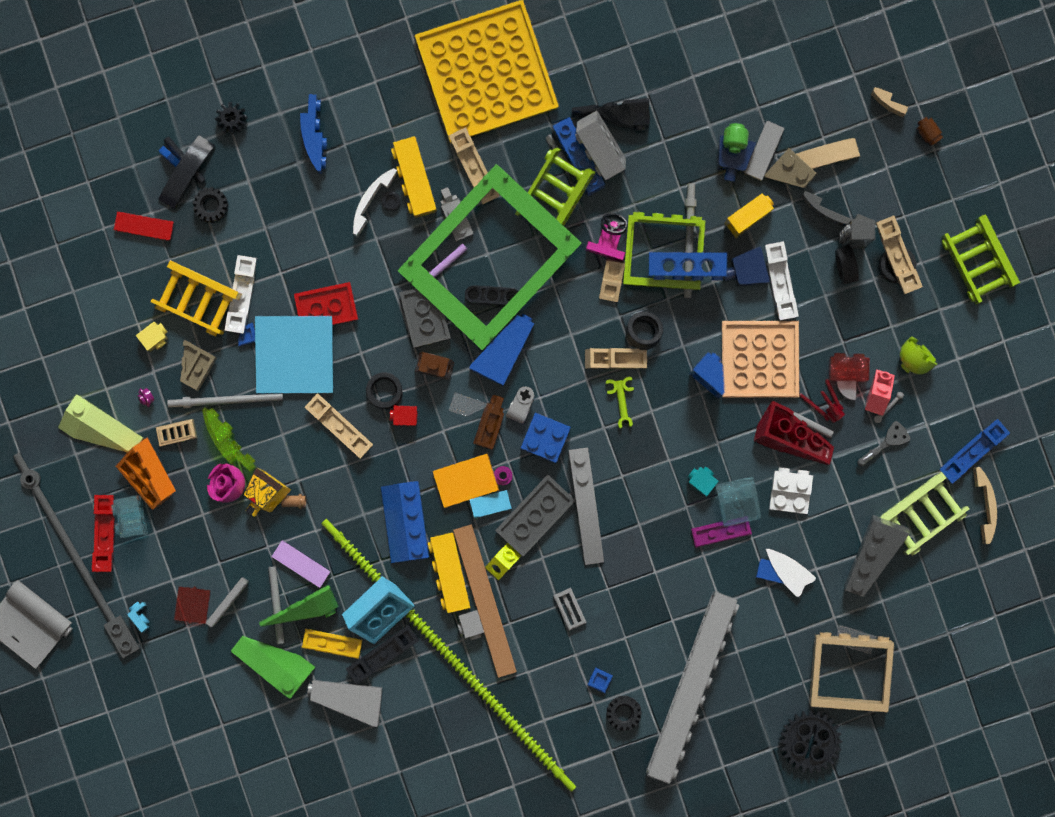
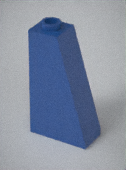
[469,314,534,386]

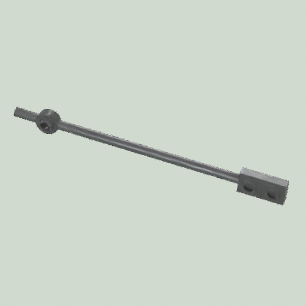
[13,453,140,658]

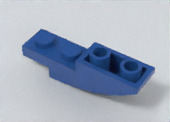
[300,94,327,173]

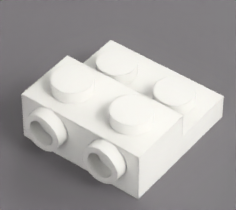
[769,468,813,514]

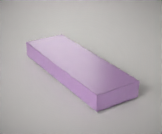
[271,540,331,588]

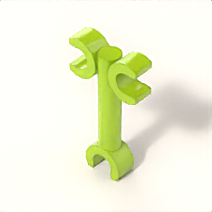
[605,377,634,428]

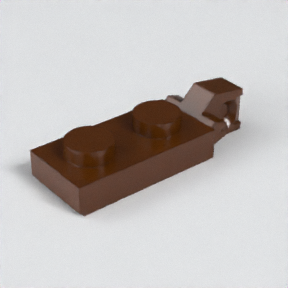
[473,395,504,450]

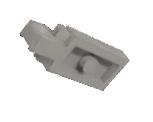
[440,187,474,242]

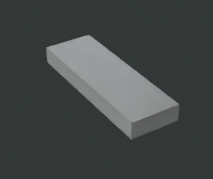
[744,121,784,181]
[206,577,249,627]

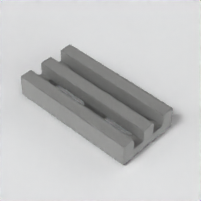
[553,588,587,631]

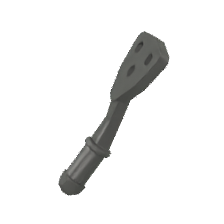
[857,421,910,467]

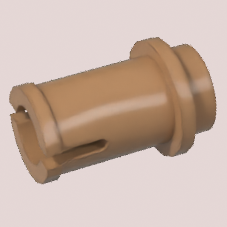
[282,494,306,509]

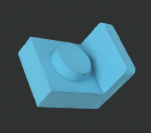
[127,602,150,632]

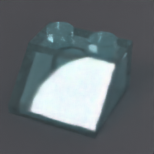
[715,477,761,527]

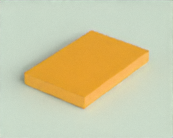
[433,454,499,508]

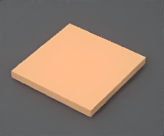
[722,321,799,398]

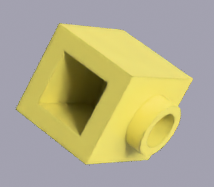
[136,322,168,352]

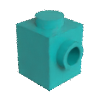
[687,467,718,497]

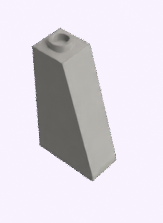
[307,680,383,727]

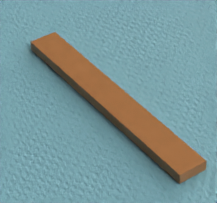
[453,524,517,678]

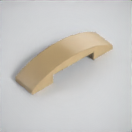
[449,127,500,204]
[797,138,860,169]
[876,216,923,294]
[305,393,373,459]
[973,467,997,544]

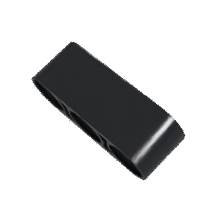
[465,285,519,306]

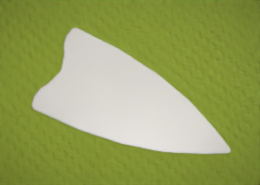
[766,549,816,597]

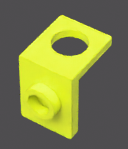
[485,543,522,580]

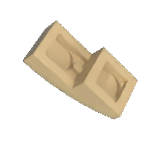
[871,87,908,117]
[599,259,625,302]

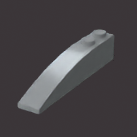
[568,447,604,565]

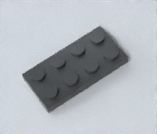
[495,474,576,556]

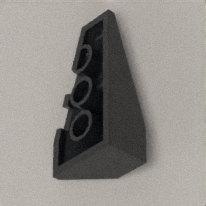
[571,98,650,131]

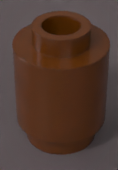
[916,117,943,146]

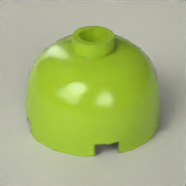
[900,337,937,375]

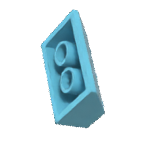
[342,576,415,644]

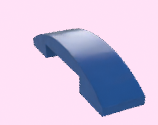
[939,419,1010,484]

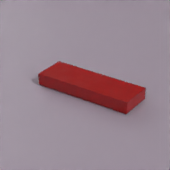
[114,211,174,241]

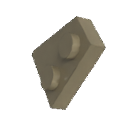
[180,340,217,391]

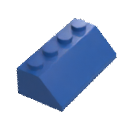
[381,481,429,563]

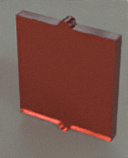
[174,586,211,624]

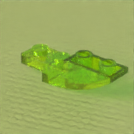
[202,407,257,472]

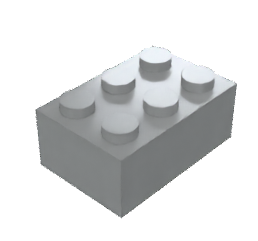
[575,111,626,180]

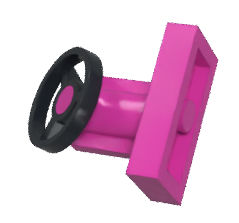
[586,213,627,261]

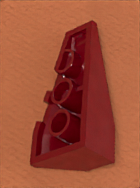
[754,401,834,465]

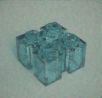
[111,495,149,538]

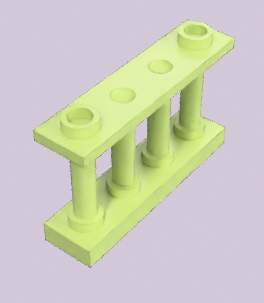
[880,472,969,556]

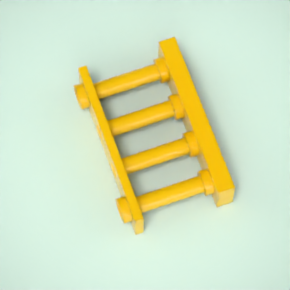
[151,260,242,336]

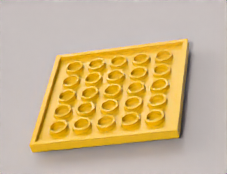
[415,0,559,144]

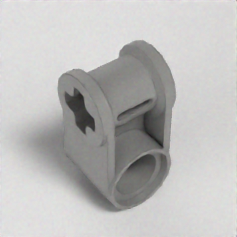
[506,386,534,424]

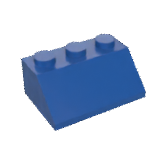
[690,352,725,399]

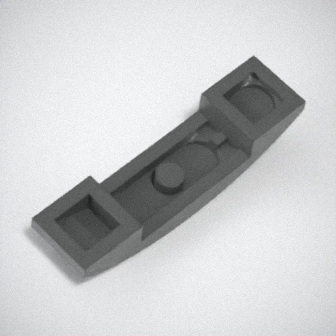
[802,191,872,226]

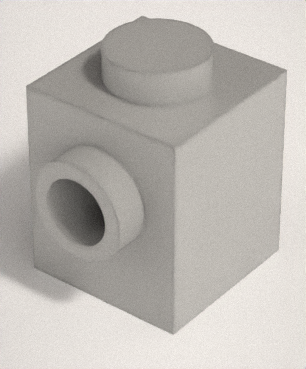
[458,610,484,640]

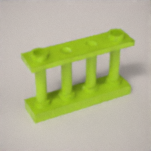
[515,148,596,226]
[941,214,1020,304]

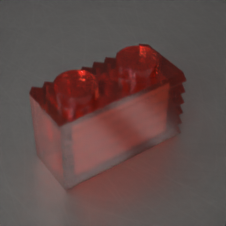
[829,353,870,382]

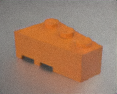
[116,438,176,510]

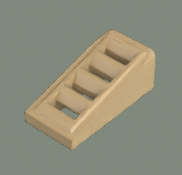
[156,419,197,446]

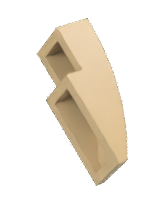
[585,348,647,369]

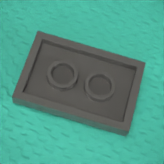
[399,288,451,348]

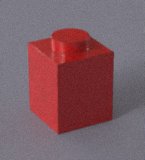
[390,406,418,426]

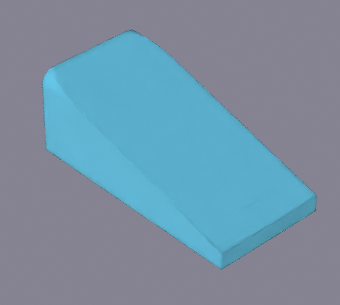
[470,490,512,518]

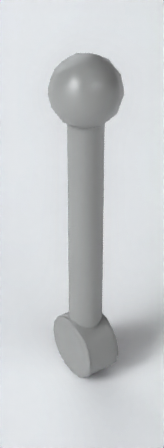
[874,392,904,423]

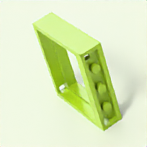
[623,212,706,290]

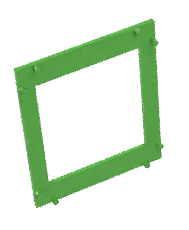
[398,164,582,350]

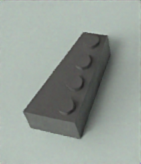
[845,515,910,597]

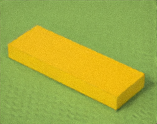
[302,629,362,659]

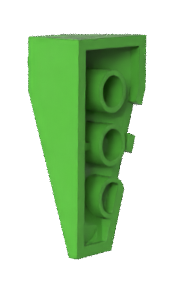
[259,585,339,627]
[231,636,315,699]

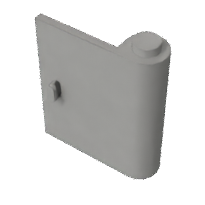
[0,580,73,669]

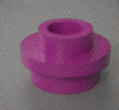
[494,466,513,485]

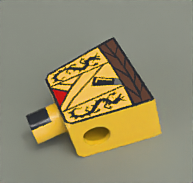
[244,467,291,517]

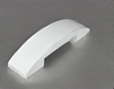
[353,168,398,237]
[765,241,799,320]
[225,255,257,334]

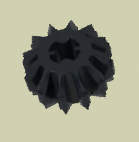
[215,102,248,135]

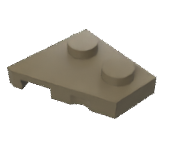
[764,148,817,188]

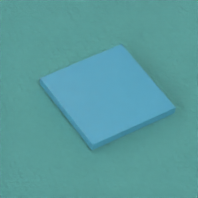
[255,316,333,393]

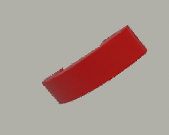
[92,495,115,572]

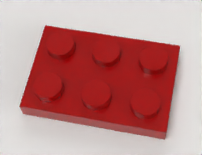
[294,282,358,325]

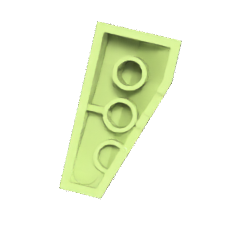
[58,395,143,452]

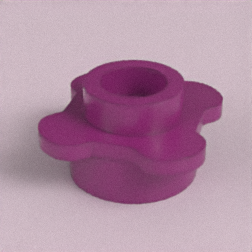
[137,388,154,408]

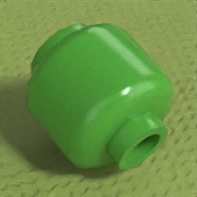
[723,123,749,153]

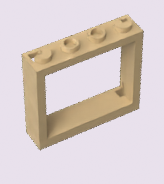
[809,632,894,712]

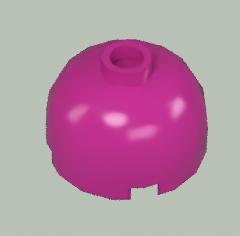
[207,464,245,503]

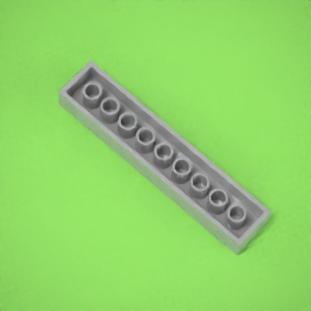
[646,591,739,783]

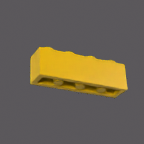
[391,136,437,218]
[428,533,470,613]

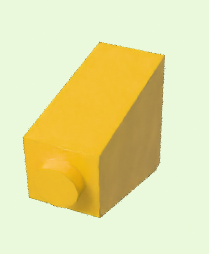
[725,193,774,238]

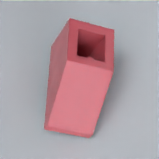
[865,370,895,416]

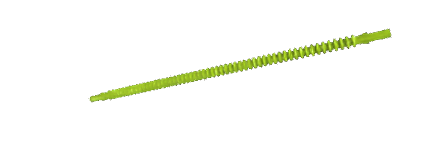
[321,519,576,792]

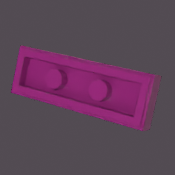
[691,516,752,548]

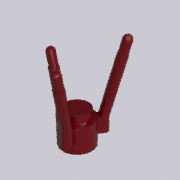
[799,379,845,423]

